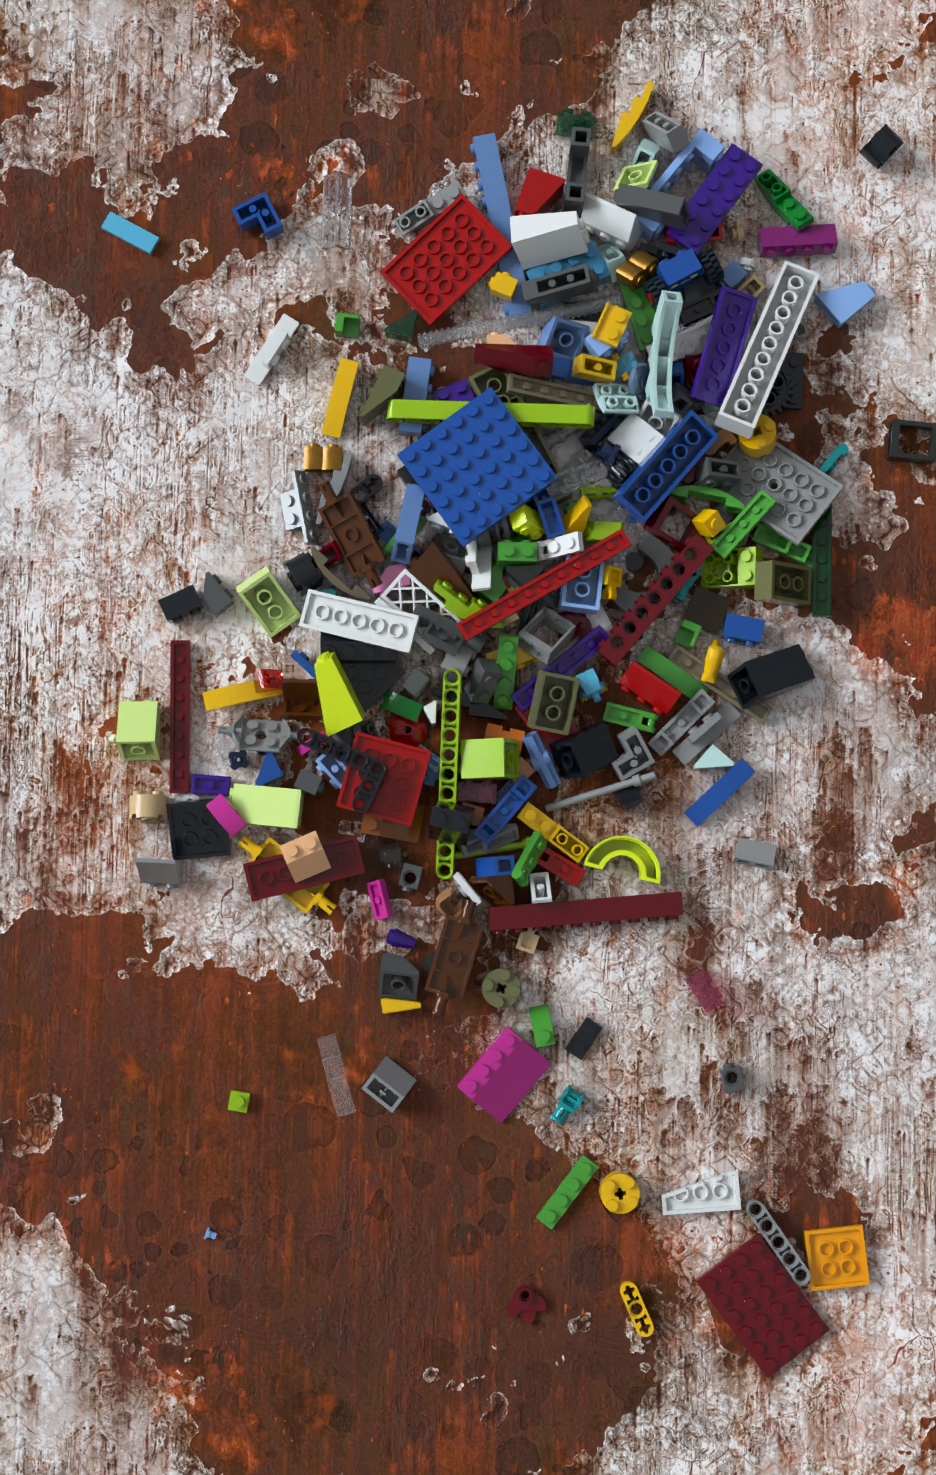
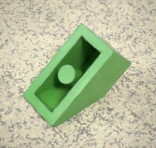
[529,1004,556,1048]

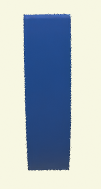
[473,775,537,846]

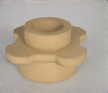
[728,223,744,245]

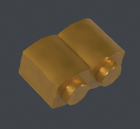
[616,250,659,291]
[303,443,343,473]

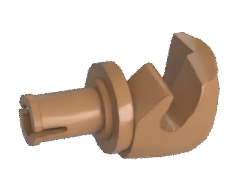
[435,885,469,917]

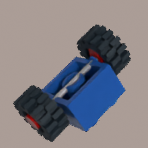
[643,248,725,312]

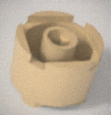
[129,791,169,824]

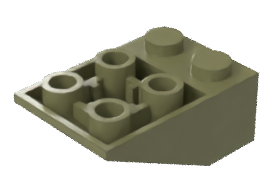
[359,364,406,426]

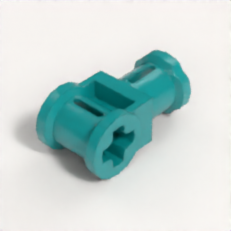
[673,568,700,603]
[549,1084,585,1126]

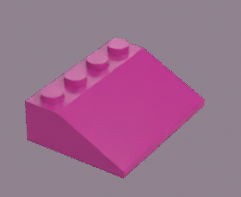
[457,1026,551,1123]

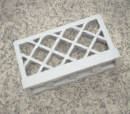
[374,568,462,655]

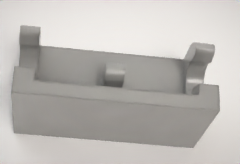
[732,837,777,870]

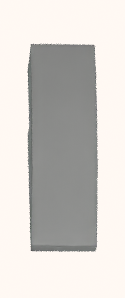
[457,824,519,858]

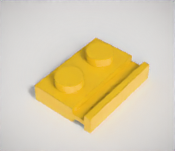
[591,302,632,349]

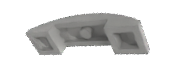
[648,689,715,756]

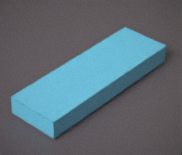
[101,211,160,255]

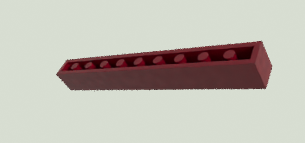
[487,892,683,934]

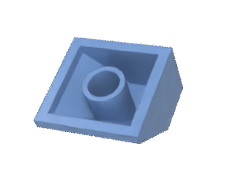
[537,316,590,361]

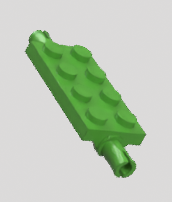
[619,259,656,352]

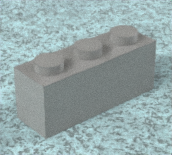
[641,111,690,154]

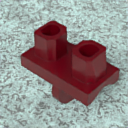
[683,353,702,389]

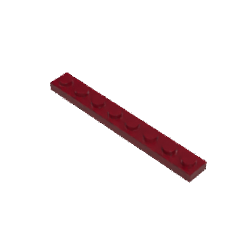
[169,640,191,794]

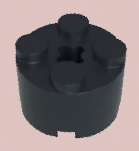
[859,124,904,169]
[283,552,324,597]

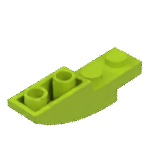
[433,579,504,628]

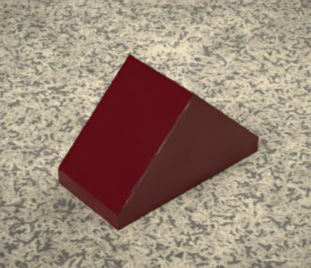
[312,540,345,569]

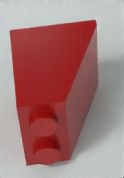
[515,167,565,216]

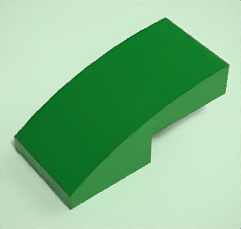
[381,691,423,723]

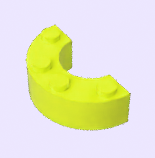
[583,836,661,884]

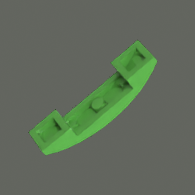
[668,485,745,514]

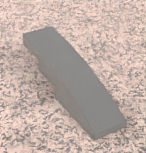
[316,453,353,528]

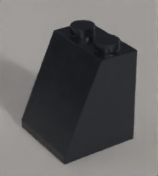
[549,723,619,779]
[429,800,475,846]

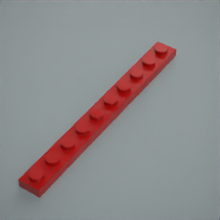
[456,529,632,641]

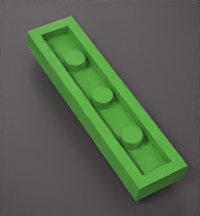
[711,490,777,560]
[493,633,519,710]
[536,1154,599,1230]

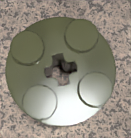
[482,968,521,1008]

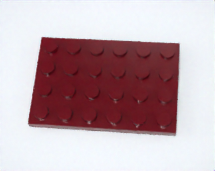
[695,1233,830,1378]

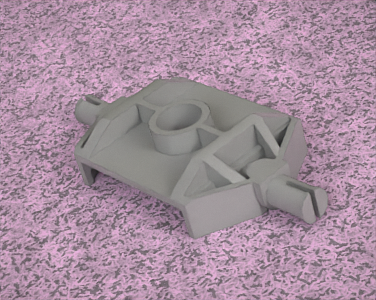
[218,713,304,753]

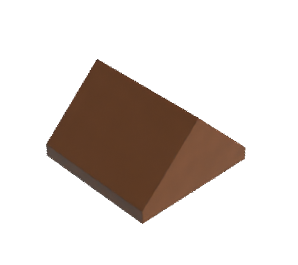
[467,875,514,907]

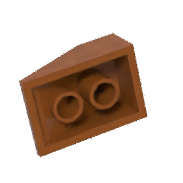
[360,805,425,844]

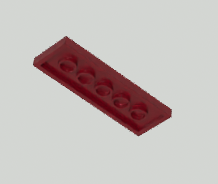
[243,835,366,902]

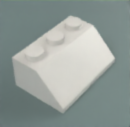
[581,193,643,251]

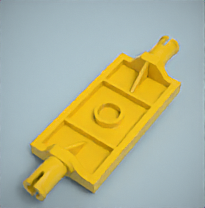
[238,835,337,915]

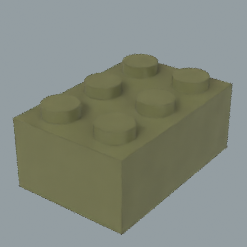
[754,560,812,607]
[527,670,580,736]

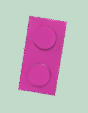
[366,879,394,921]

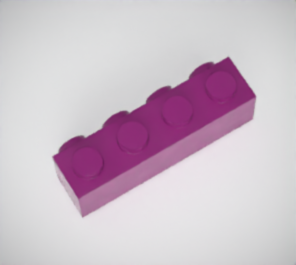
[758,224,838,258]

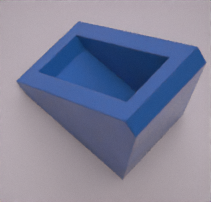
[255,752,285,786]

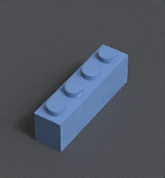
[399,356,435,437]

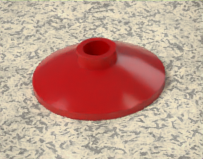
[389,715,427,747]

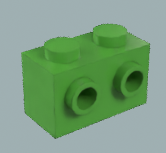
[496,539,537,567]

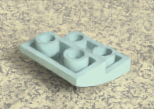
[592,383,640,414]

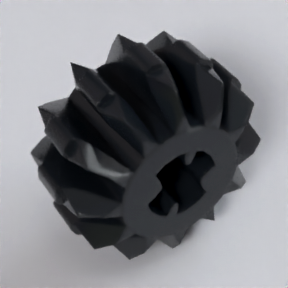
[606,457,637,490]

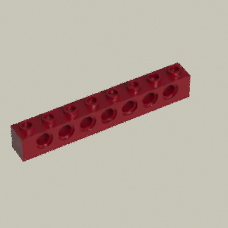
[597,534,714,667]

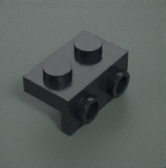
[578,414,619,452]

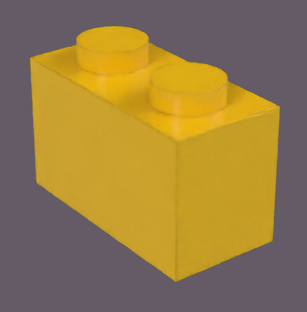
[571,353,617,383]

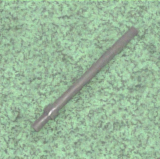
[545,771,657,812]

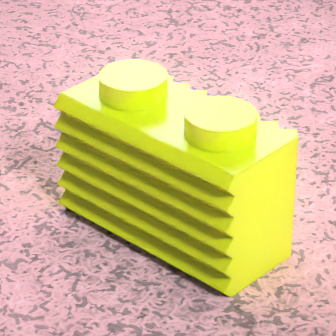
[508,505,545,540]

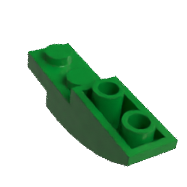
[754,169,814,232]

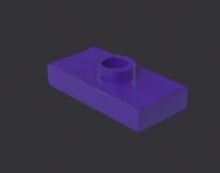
[191,774,232,796]

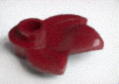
[558,611,592,641]
[507,1284,546,1325]

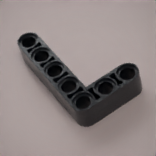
[297,728,388,814]

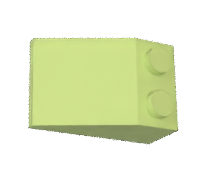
[235,566,301,638]

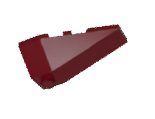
[474,343,554,381]

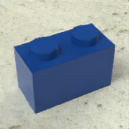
[721,613,765,647]

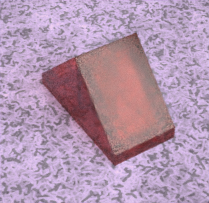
[253,669,283,693]

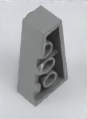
[437,619,486,682]

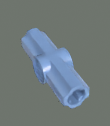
[522,730,562,789]

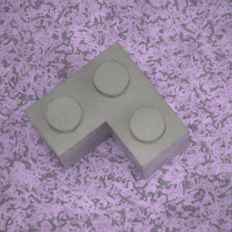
[609,726,655,781]

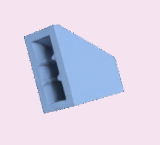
[814,281,876,329]

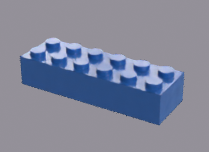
[611,410,719,523]

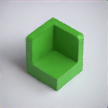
[335,312,361,339]
[674,619,702,650]

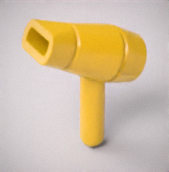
[701,639,724,683]

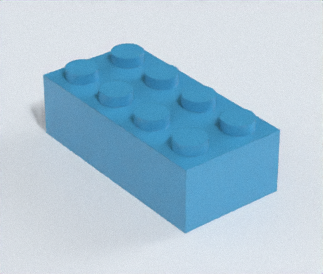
[526,241,611,312]

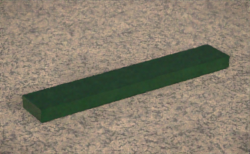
[812,504,832,617]

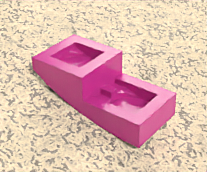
[206,793,247,837]

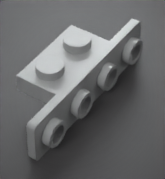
[280,470,319,546]
[672,702,741,765]

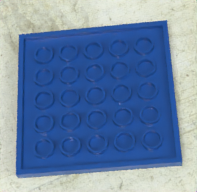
[397,387,558,548]

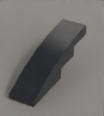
[432,687,507,721]

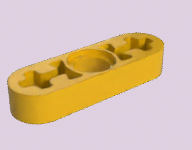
[620,1281,654,1337]

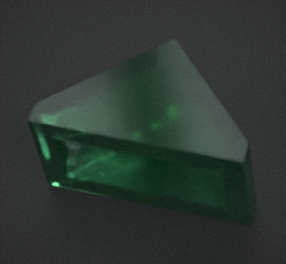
[384,309,418,343]

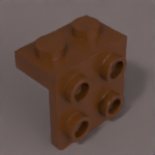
[282,678,322,720]

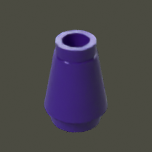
[386,928,416,949]

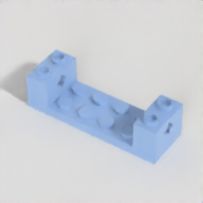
[637,128,725,244]

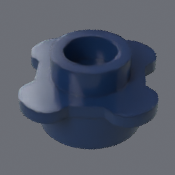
[228,750,249,770]

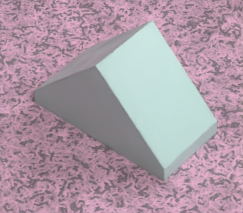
[693,744,734,770]

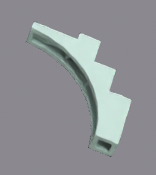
[645,290,683,418]

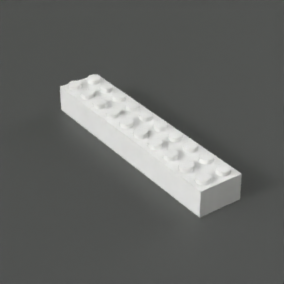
[714,260,820,439]

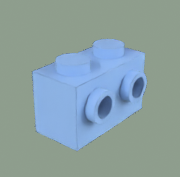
[315,754,347,790]

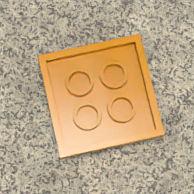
[803,1224,870,1291]

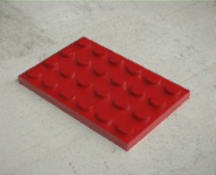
[380,193,513,327]

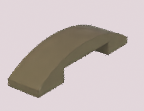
[310,545,371,600]

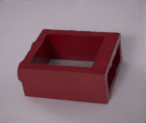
[643,496,698,552]

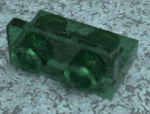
[555,108,595,140]

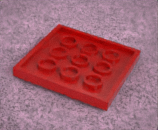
[336,731,432,827]

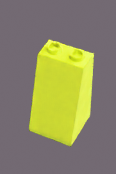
[314,651,365,736]

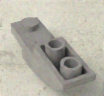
[393,180,468,237]

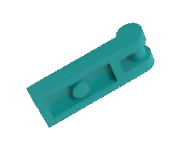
[819,443,849,473]

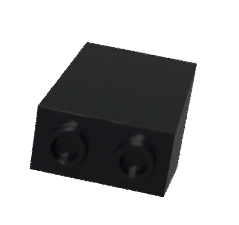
[727,644,815,710]

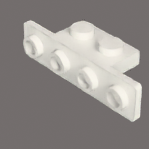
[244,314,299,386]
[465,538,493,592]

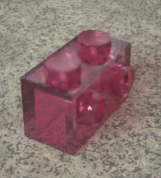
[457,779,497,805]
[683,969,723,1013]

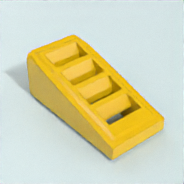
[381,998,422,1014]

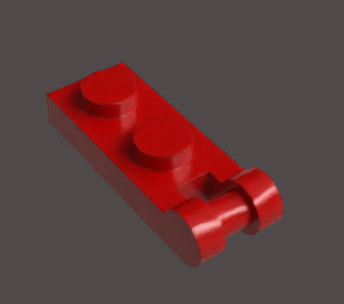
[537,847,586,887]

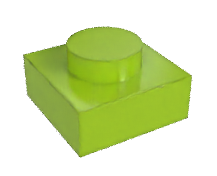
[227,1090,251,1113]

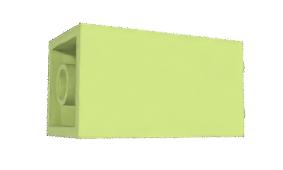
[229,783,305,830]

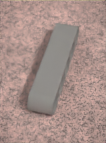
[745,1198,811,1285]

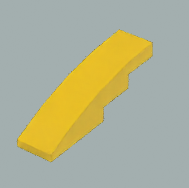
[610,81,655,154]
[322,357,359,438]
[202,675,283,711]

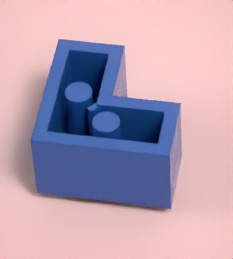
[232,192,284,240]

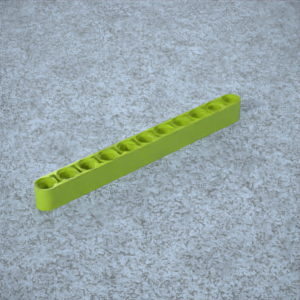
[386,399,595,429]
[436,668,462,879]

